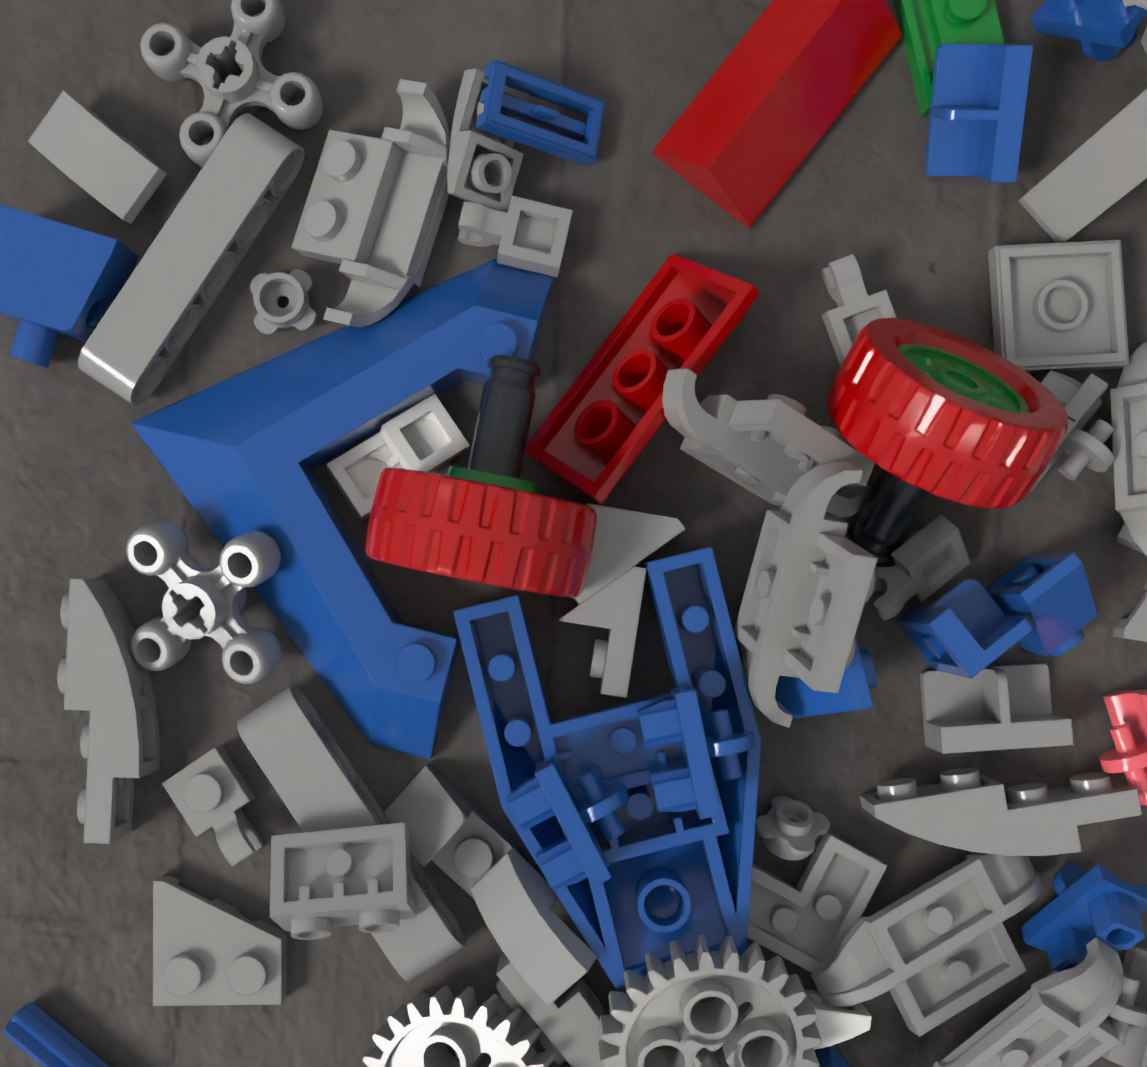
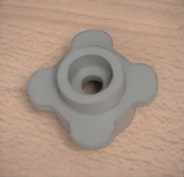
[250,269,317,335]
[755,796,830,860]

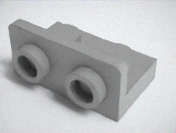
[270,822,417,940]

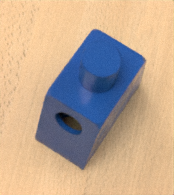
[0,204,138,369]

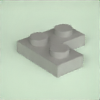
[748,832,887,973]

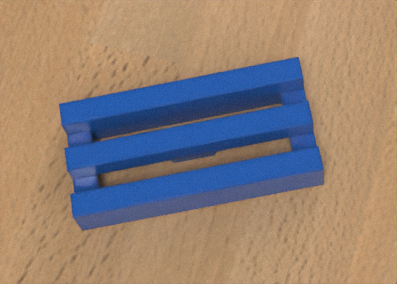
[476,59,606,166]

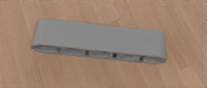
[78,113,305,405]
[236,684,466,983]

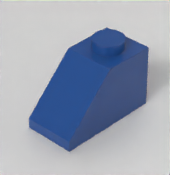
[985,552,1098,657]

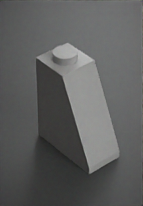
[1018,89,1147,243]

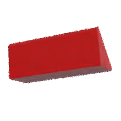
[653,0,903,229]
[525,253,760,506]

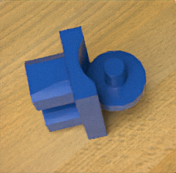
[1030,0,1147,62]
[637,685,756,820]
[506,755,630,890]
[1021,863,1147,972]

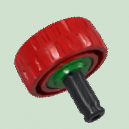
[827,318,1068,564]
[365,355,597,598]

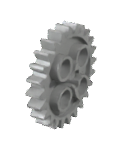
[598,935,822,1067]
[363,986,556,1067]

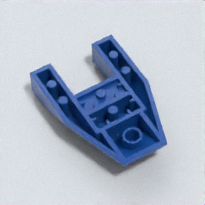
[453,547,761,988]

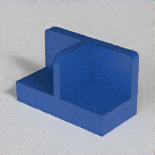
[924,44,1033,182]
[895,579,1034,679]

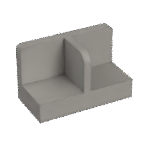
[920,663,1074,754]

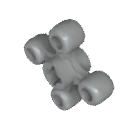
[140,0,324,167]
[126,520,282,684]

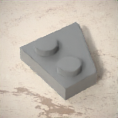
[153,875,287,1006]

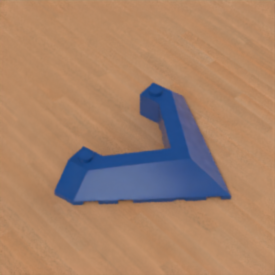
[130,259,555,759]

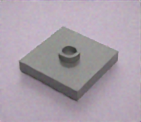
[988,240,1129,373]

